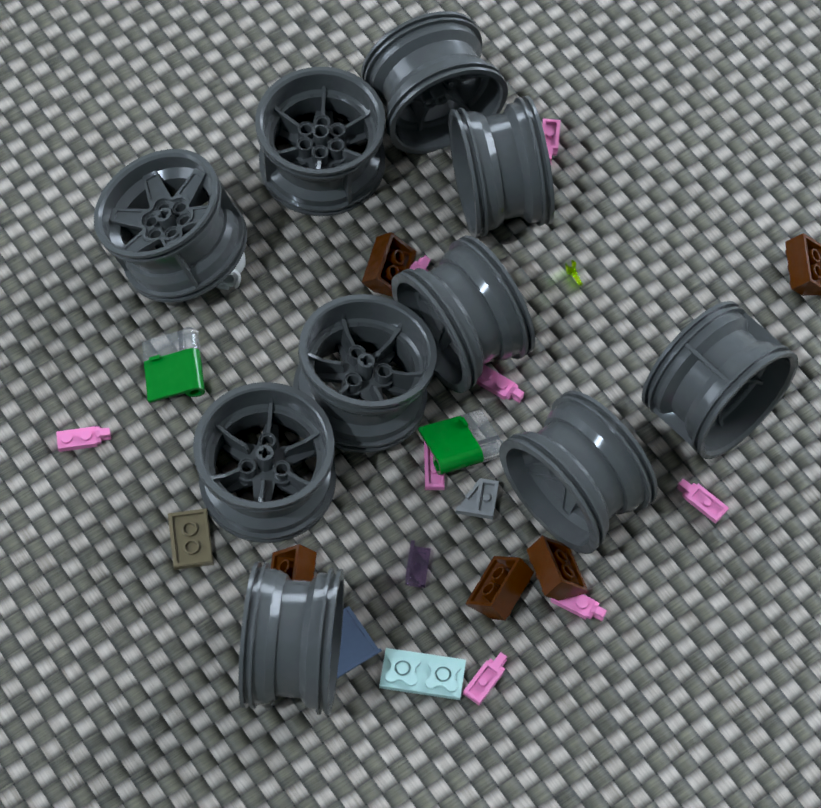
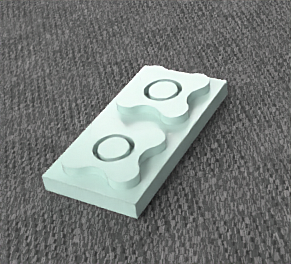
[379,648,466,700]

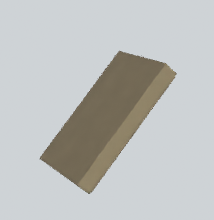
[168,508,214,570]

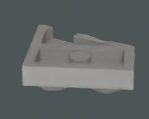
[456,478,499,519]

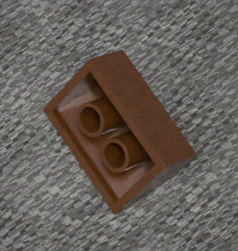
[361,232,416,297]
[785,233,821,296]
[527,535,588,601]
[271,544,317,581]
[465,556,534,621]

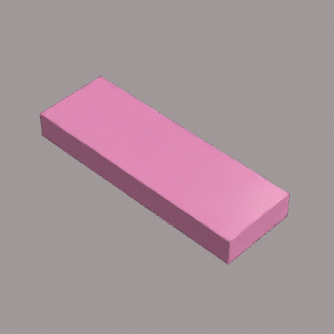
[424,441,445,490]

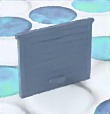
[337,606,382,678]

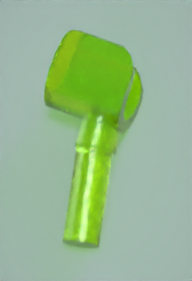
[565,260,583,286]

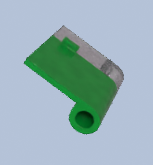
[142,327,205,403]
[418,410,504,475]

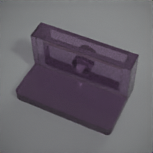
[405,540,431,588]

